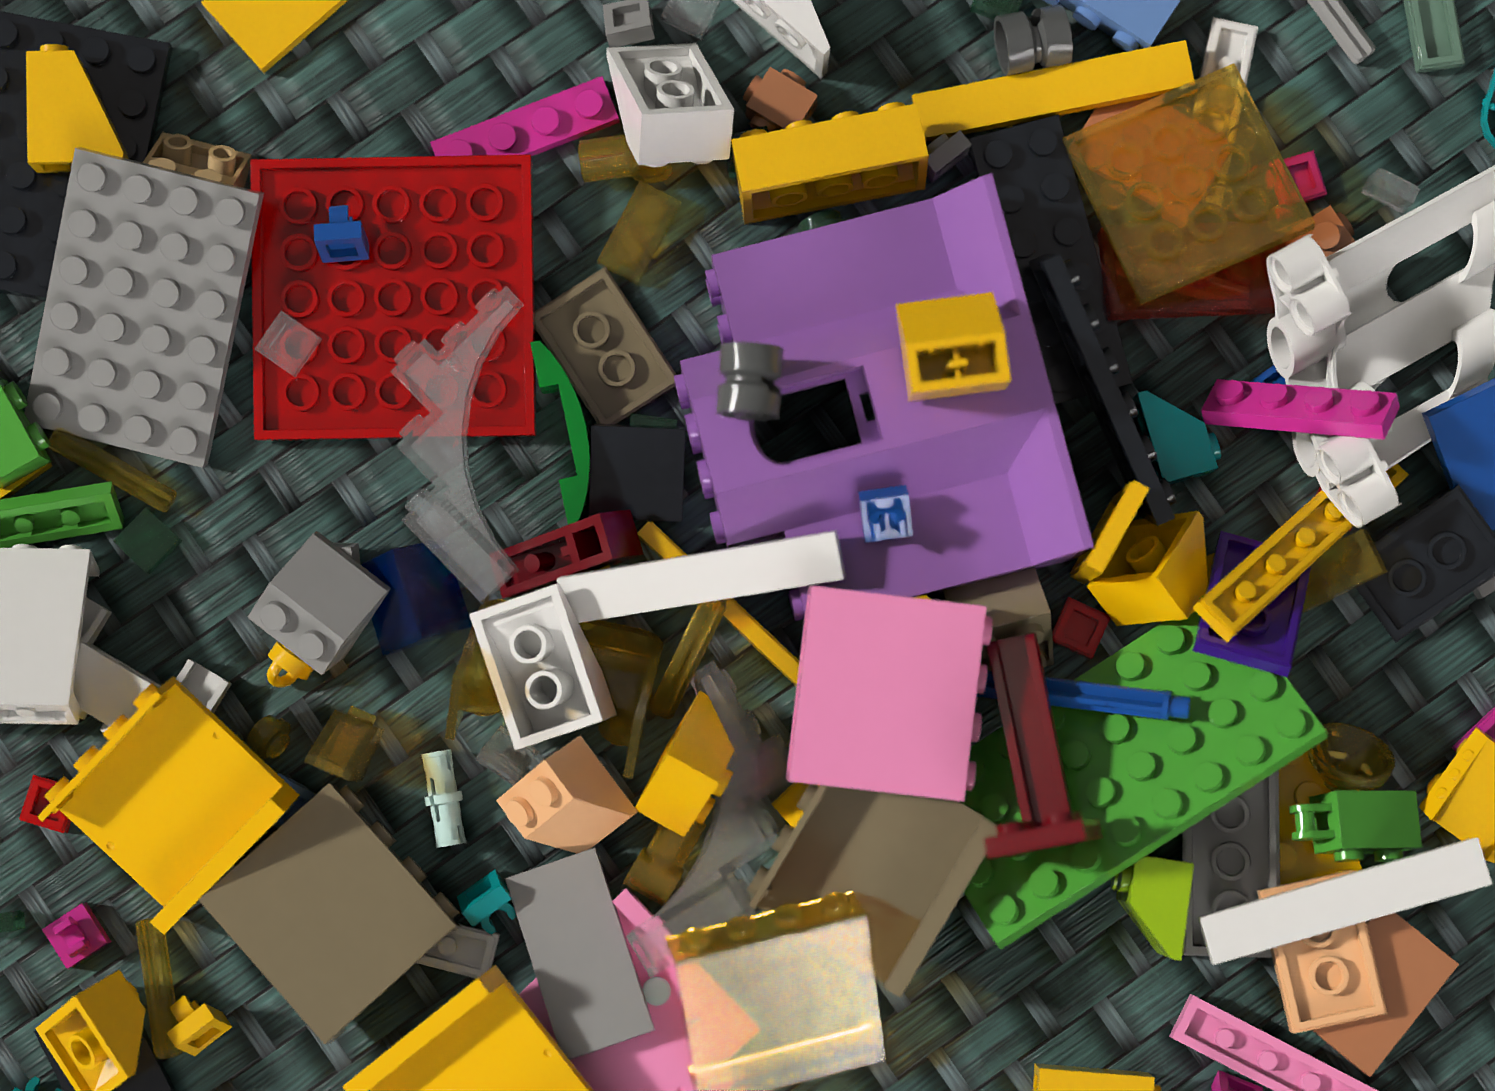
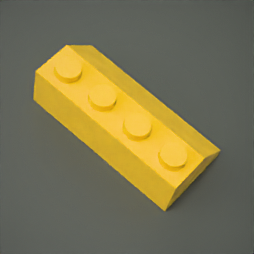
[731,102,929,224]

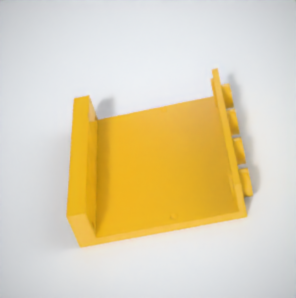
[37,676,300,935]
[342,965,594,1091]

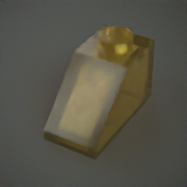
[304,705,385,781]

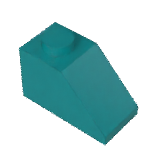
[1132,390,1221,485]

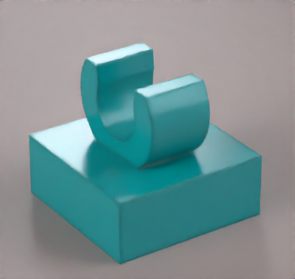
[457,869,516,935]

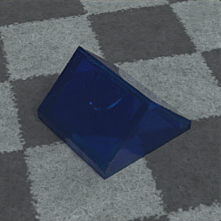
[361,538,473,657]

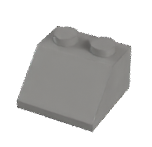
[247,531,391,675]

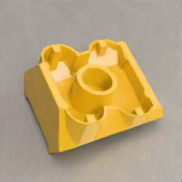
[1419,727,1495,863]

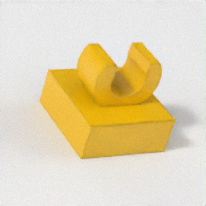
[167,995,232,1056]

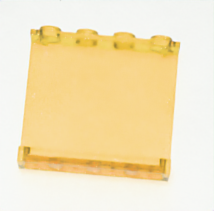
[666,891,886,1091]

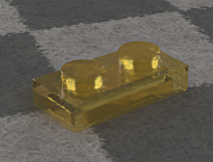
[597,180,681,286]
[1302,529,1387,613]

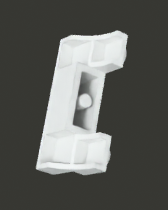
[73,597,232,733]

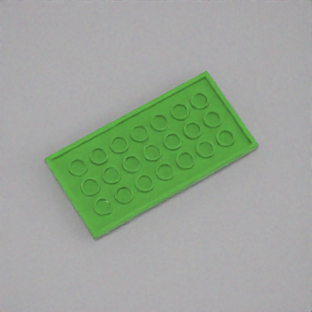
[959,595,1328,950]

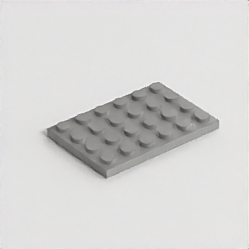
[24,147,264,468]

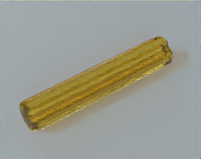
[49,428,177,512]
[650,599,727,719]
[135,917,183,1059]

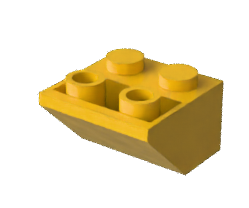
[896,292,1011,402]

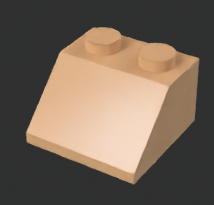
[496,735,638,854]

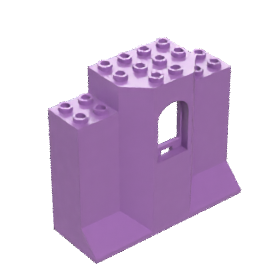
[674,173,1094,621]

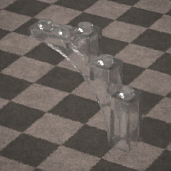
[391,286,524,602]
[626,661,792,978]

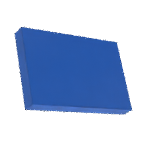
[1422,378,1495,530]

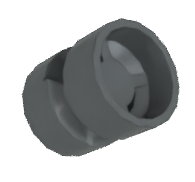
[994,4,1073,76]
[716,342,784,420]

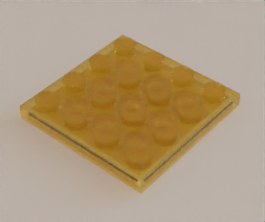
[1063,63,1316,305]

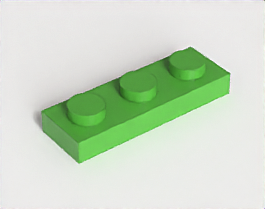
[0,481,124,548]

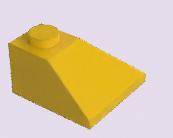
[35,969,146,1091]

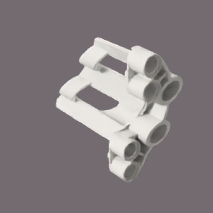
[1266,165,1495,528]

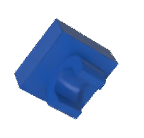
[314,205,369,263]
[858,485,913,543]

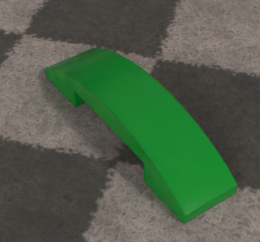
[530,341,591,525]

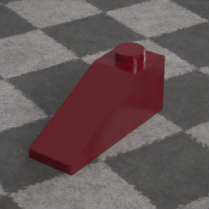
[489,509,644,599]

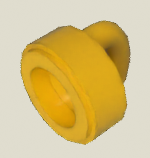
[267,641,314,687]

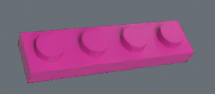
[430,76,620,156]
[1201,379,1400,440]

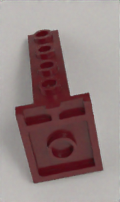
[984,632,1103,858]

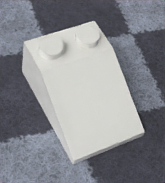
[732,0,830,79]
[607,43,734,167]
[469,583,617,750]

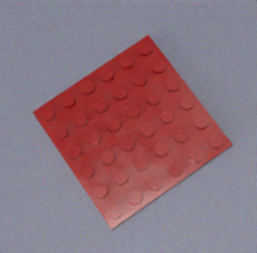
[250,154,536,441]

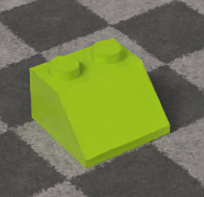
[1111,856,1194,961]

